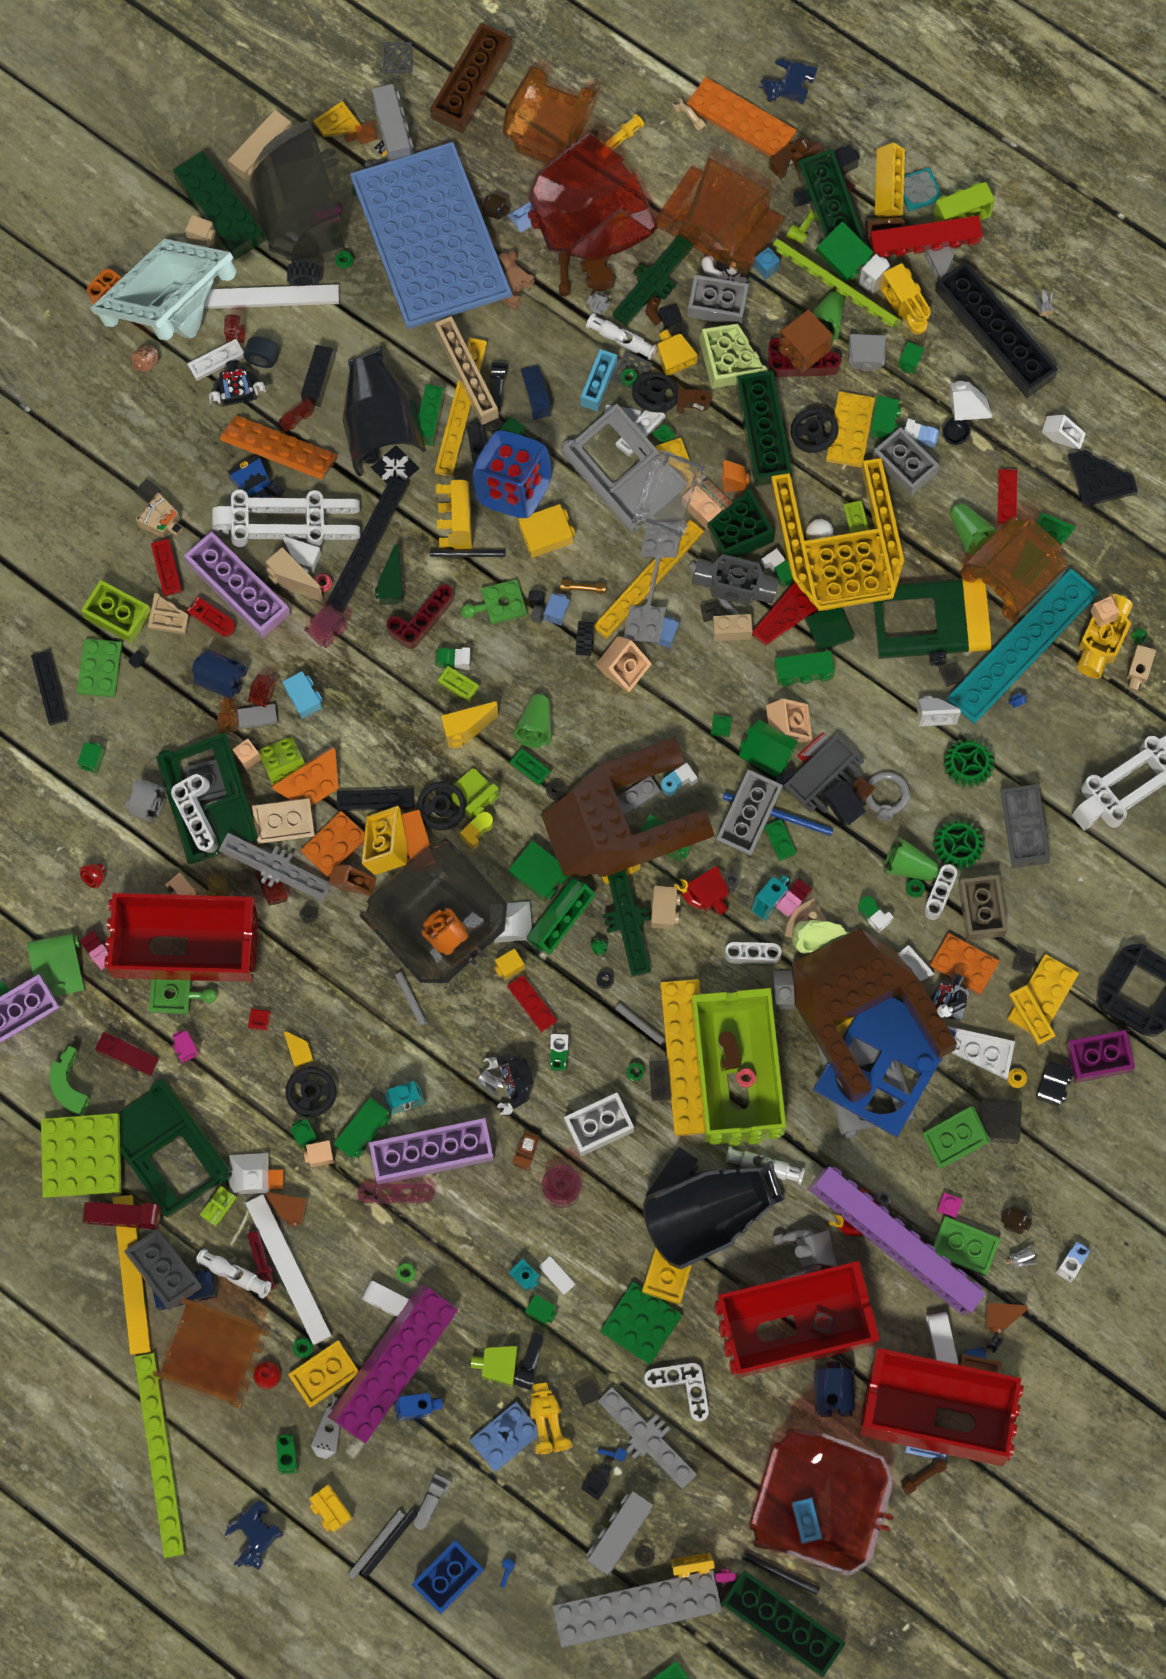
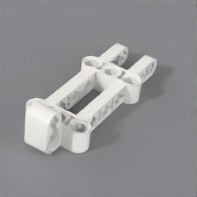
[212,489,361,547]
[1072,736,1166,831]

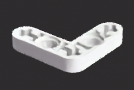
[644,1363,709,1422]

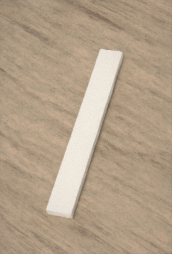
[203,285,339,309]
[245,1194,332,1345]

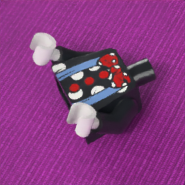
[209,361,266,407]
[930,974,969,1021]
[483,1053,534,1115]

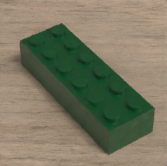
[796,149,867,245]
[173,151,265,260]
[736,371,792,487]
[721,1570,846,1679]

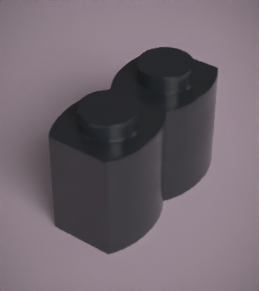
[1036,1060,1073,1106]

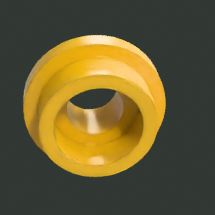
[1007,1068,1027,1088]

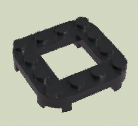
[1096,943,1166,1037]

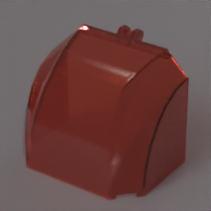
[528,132,658,260]
[749,1428,894,1576]

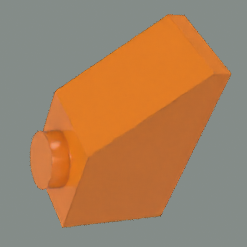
[722,460,749,492]

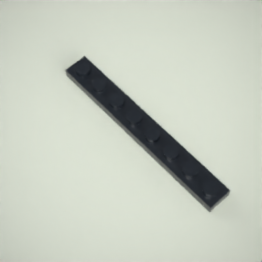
[326,476,409,613]

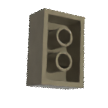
[958,875,1008,941]

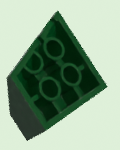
[707,487,774,558]

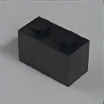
[821,781,866,825]

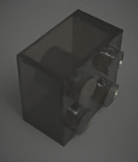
[979,1098,1022,1144]

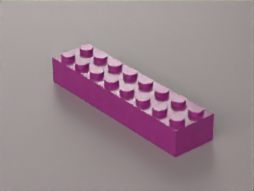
[328,1284,458,1444]

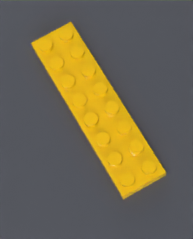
[660,979,704,1136]

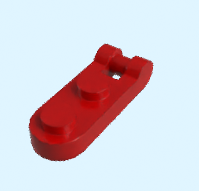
[186,596,235,637]

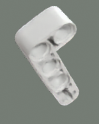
[171,774,219,853]

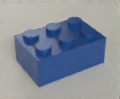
[411,1540,485,1615]

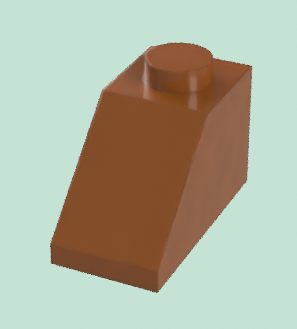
[329,865,376,896]
[266,1192,308,1227]
[985,1303,1028,1334]

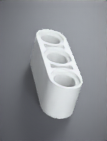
[924,864,957,920]
[725,942,782,965]
[362,1281,409,1318]
[926,1311,958,1365]

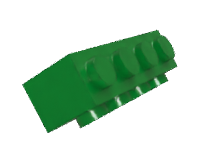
[526,879,596,955]

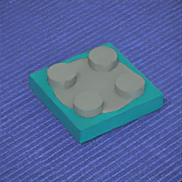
[904,167,942,212]

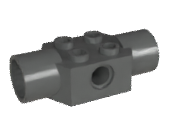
[692,554,779,606]

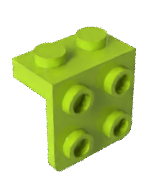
[258,737,305,785]
[449,769,499,819]

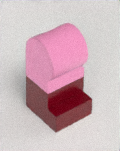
[776,879,812,917]
[79,930,108,971]

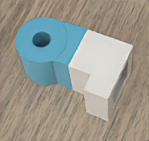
[661,763,698,796]

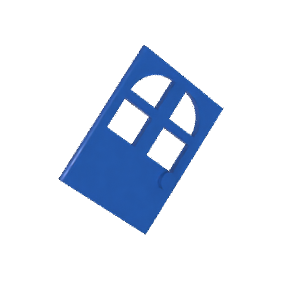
[813,997,956,1138]

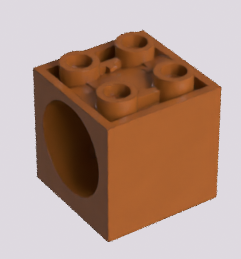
[779,309,833,373]

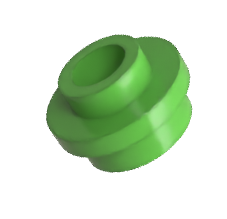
[396,1262,416,1283]

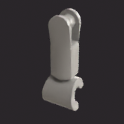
[414,1474,451,1530]

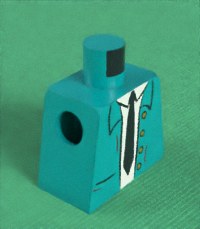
[750,875,790,922]
[385,1081,426,1115]

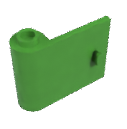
[27,933,85,997]

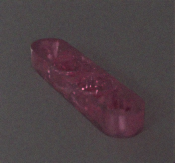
[357,1184,435,1204]

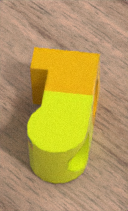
[460,812,493,850]

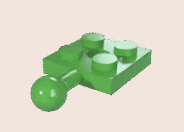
[460,579,527,625]
[149,979,217,1015]

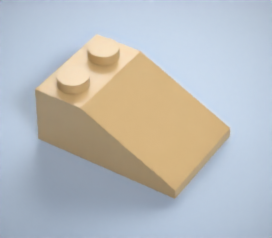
[266,547,323,601]

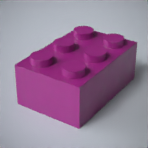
[1066,1030,1135,1083]

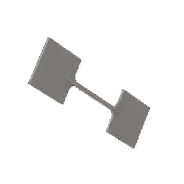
[624,522,683,642]

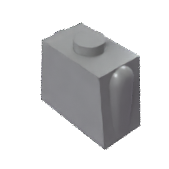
[848,334,886,371]

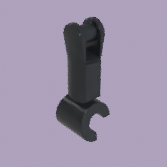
[490,362,509,411]
[513,1333,543,1390]

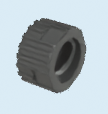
[531,605,545,624]

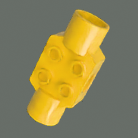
[1076,594,1133,679]

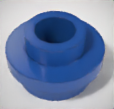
[1008,693,1027,708]

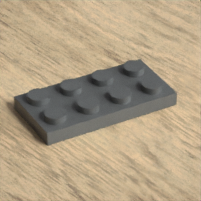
[124,1229,202,1311]

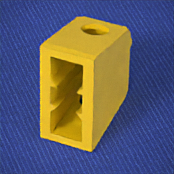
[657,330,698,376]

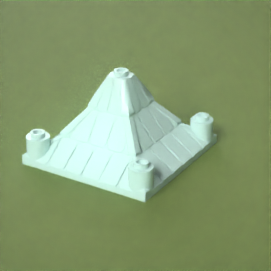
[90,239,237,340]

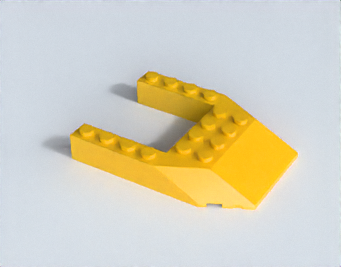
[770,458,904,611]

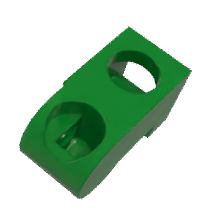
[276,1434,298,1475]

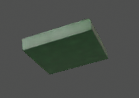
[805,608,854,652]

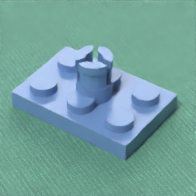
[470,1402,538,1472]

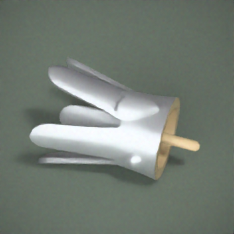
[1034,290,1054,319]
[477,1070,505,1097]
[1006,1245,1037,1269]

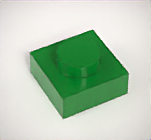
[711,715,732,737]

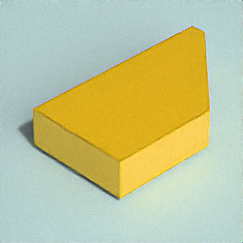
[284,1031,313,1067]

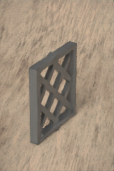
[382,42,412,74]
[611,351,653,389]

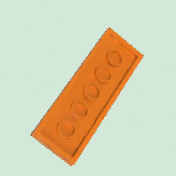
[686,77,796,157]
[220,415,337,480]

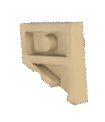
[148,593,189,635]

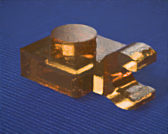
[344,122,377,144]
[217,698,238,733]

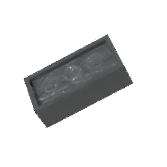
[1000,784,1050,869]

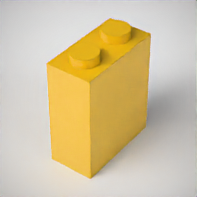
[518,504,575,558]

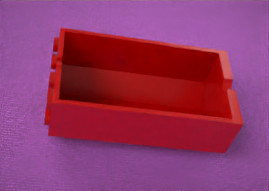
[104,893,258,982]
[714,1261,880,1379]
[859,1348,1024,1467]

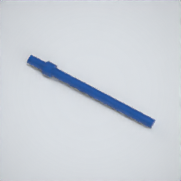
[722,792,833,836]

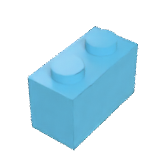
[282,671,323,719]

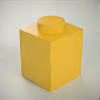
[494,948,525,981]

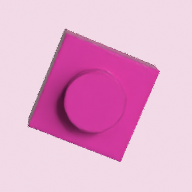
[937,1192,962,1219]
[714,1569,736,1583]

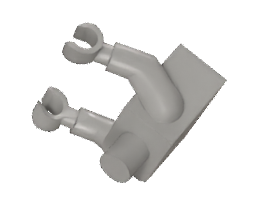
[773,1230,837,1279]

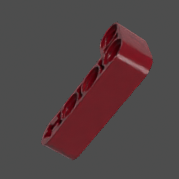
[768,338,841,377]
[386,584,454,649]
[82,1202,161,1229]

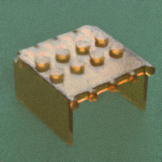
[152,1298,269,1409]

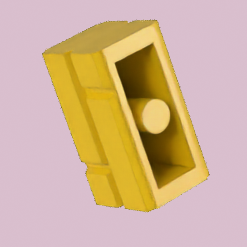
[308,1484,353,1533]

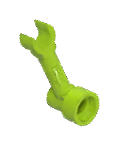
[786,209,814,244]

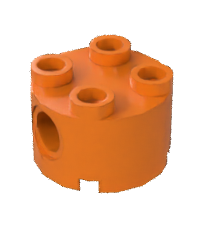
[422,908,468,955]

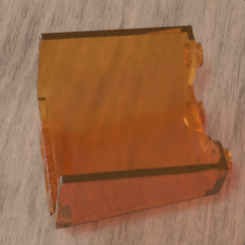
[503,65,598,165]
[959,517,1068,623]

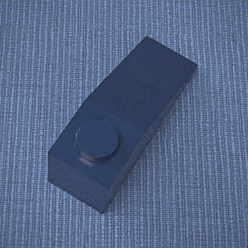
[521,365,551,420]

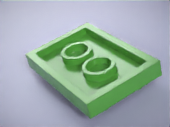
[77,639,123,698]
[922,1106,991,1169]
[933,1217,1000,1276]

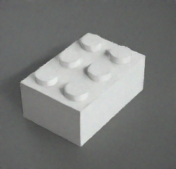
[564,1093,634,1156]

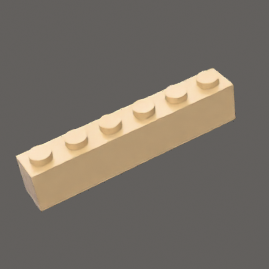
[435,316,499,425]

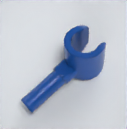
[598,1447,627,1461]
[500,1557,515,1588]

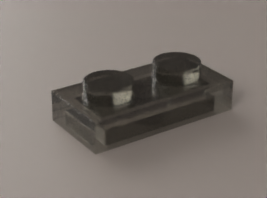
[649,1060,671,1101]

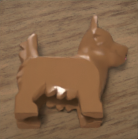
[497,251,535,311]

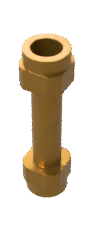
[560,579,606,595]

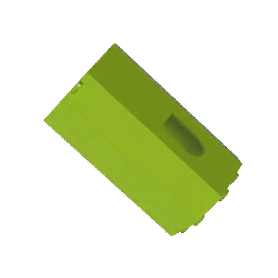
[691,988,786,1146]

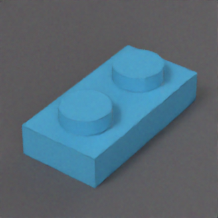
[792,1498,822,1544]

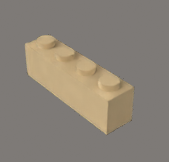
[228,110,293,181]

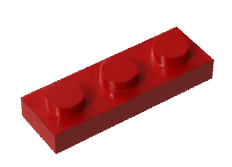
[997,469,1017,525]
[151,539,182,597]
[507,975,557,1034]

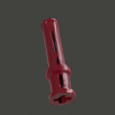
[247,1231,277,1291]

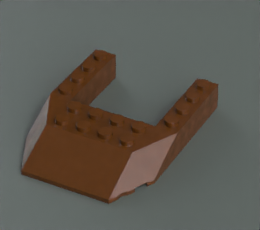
[541,737,714,877]
[792,929,957,1103]

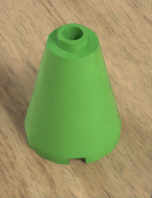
[812,292,845,342]
[950,503,998,555]
[513,694,551,749]
[883,837,940,881]

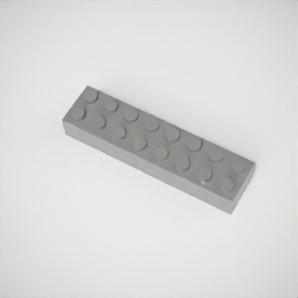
[553,1570,722,1648]

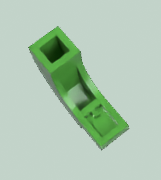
[50,1046,90,1116]

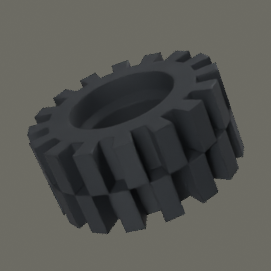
[287,260,320,286]
[576,621,594,656]

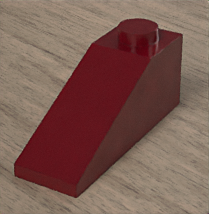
[95,1032,159,1077]

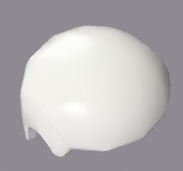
[806,519,834,540]

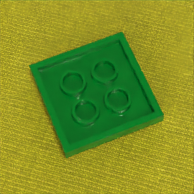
[600,1282,683,1366]

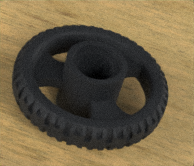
[632,372,679,413]
[790,408,838,453]
[417,781,467,831]
[285,1067,336,1117]

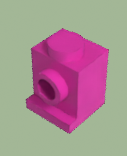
[172,1030,199,1063]

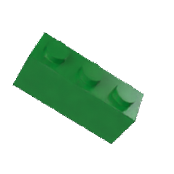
[418,384,445,446]
[774,651,835,687]
[333,1098,390,1161]

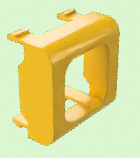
[436,480,472,550]

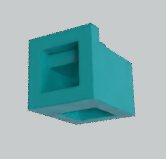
[509,1259,540,1292]

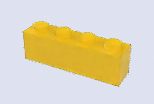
[875,142,905,218]

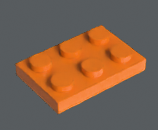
[300,811,365,878]
[929,933,999,995]

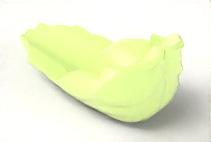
[792,920,850,954]

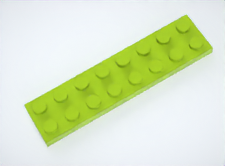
[773,238,903,328]

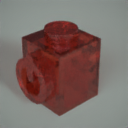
[248,674,275,708]

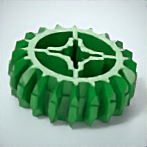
[943,737,995,789]
[933,819,985,870]

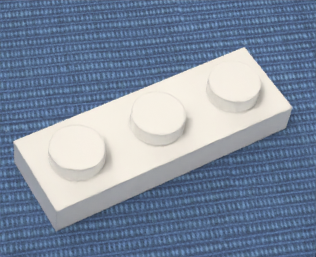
[187,339,244,381]
[616,410,665,457]

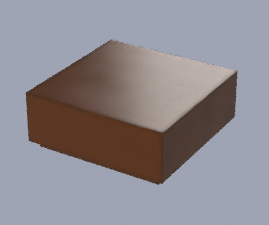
[852,776,875,802]

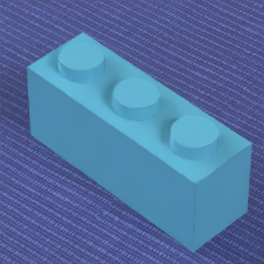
[580,349,617,412]

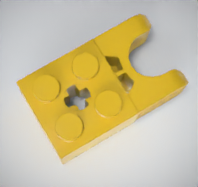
[880,263,930,335]

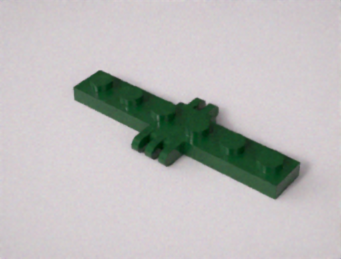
[613,234,694,327]
[603,869,651,977]

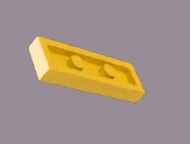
[1009,985,1056,1046]

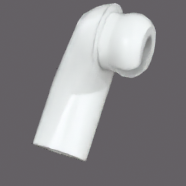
[702,255,723,279]

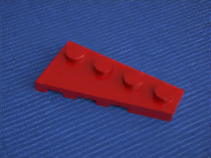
[752,582,818,646]

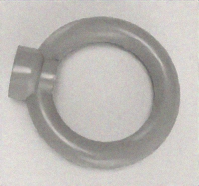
[866,772,910,821]

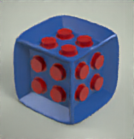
[473,431,551,518]

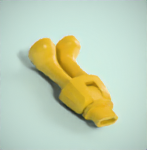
[530,1383,573,1455]

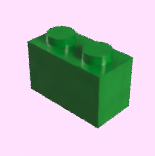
[869,396,902,440]

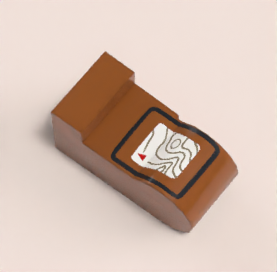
[512,1131,540,1171]

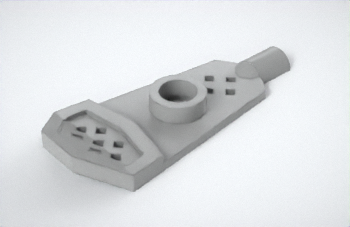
[311,1397,340,1459]

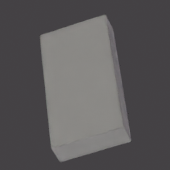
[237,704,278,729]

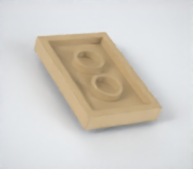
[252,798,315,844]

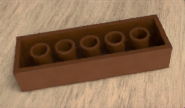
[430,23,513,134]

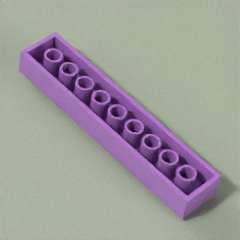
[807,1166,985,1315]

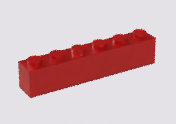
[869,216,983,258]

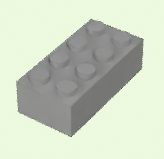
[372,84,414,161]
[716,770,783,856]
[586,1492,653,1577]

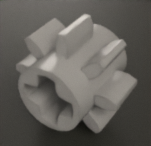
[586,291,611,314]

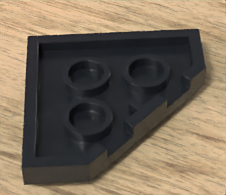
[1067,450,1138,507]

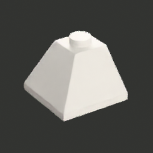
[950,381,992,421]
[917,696,961,727]
[491,901,532,943]
[229,1153,269,1195]

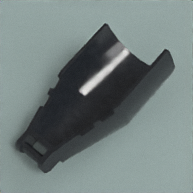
[342,346,426,477]
[643,1161,785,1269]

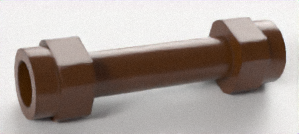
[558,252,570,297]
[901,1458,947,1496]

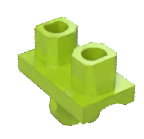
[200,1186,237,1227]

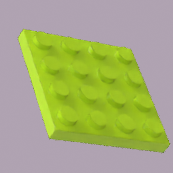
[41,1113,121,1198]

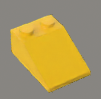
[441,701,498,749]
[362,806,408,875]

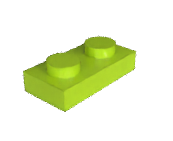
[843,501,869,533]
[437,666,479,702]

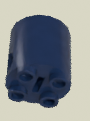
[192,650,248,699]
[814,1362,855,1417]

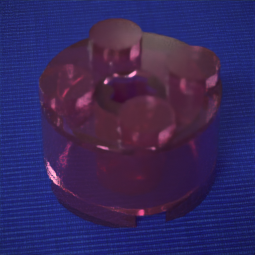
[304,604,347,648]
[541,1165,581,1208]

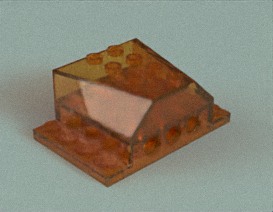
[653,157,784,277]

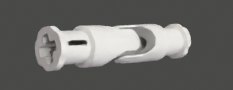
[586,313,657,361]
[725,1146,805,1185]
[196,1248,271,1298]

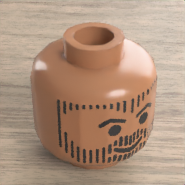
[131,345,158,372]

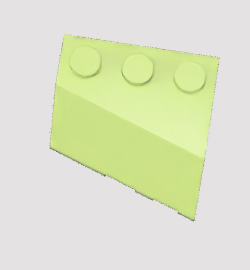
[699,324,768,388]

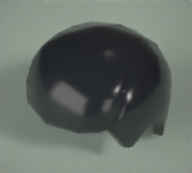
[942,417,971,446]

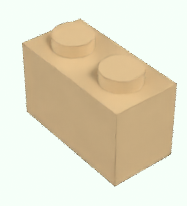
[185,215,218,249]
[713,614,752,641]
[651,886,681,930]

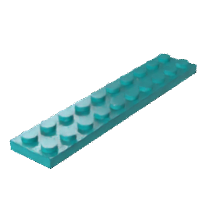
[946,569,1099,725]

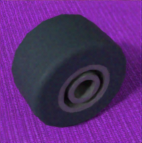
[243,337,279,368]

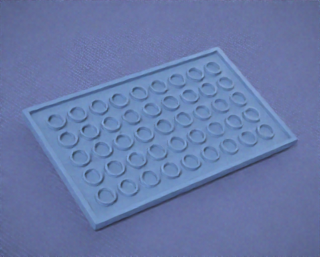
[350,142,512,329]

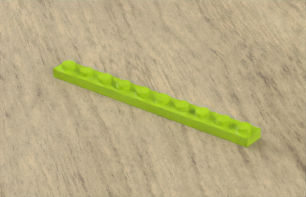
[134,1353,185,1558]

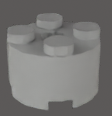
[125,780,166,823]

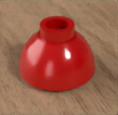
[79,863,106,889]
[253,1361,281,1389]

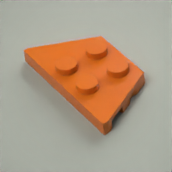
[271,747,338,806]

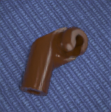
[645,297,662,326]

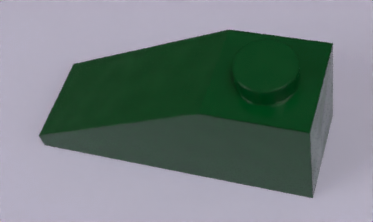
[375,544,403,605]

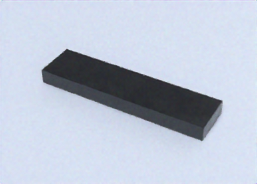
[31,650,68,726]
[337,789,414,811]

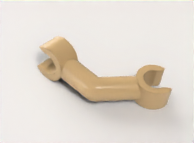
[672,98,706,131]

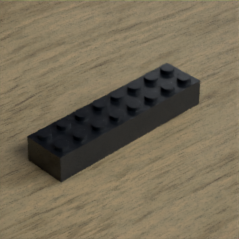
[935,261,1058,399]

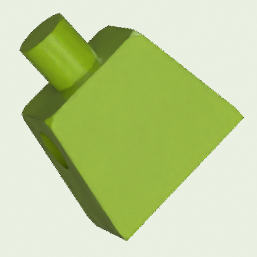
[471,1346,518,1387]

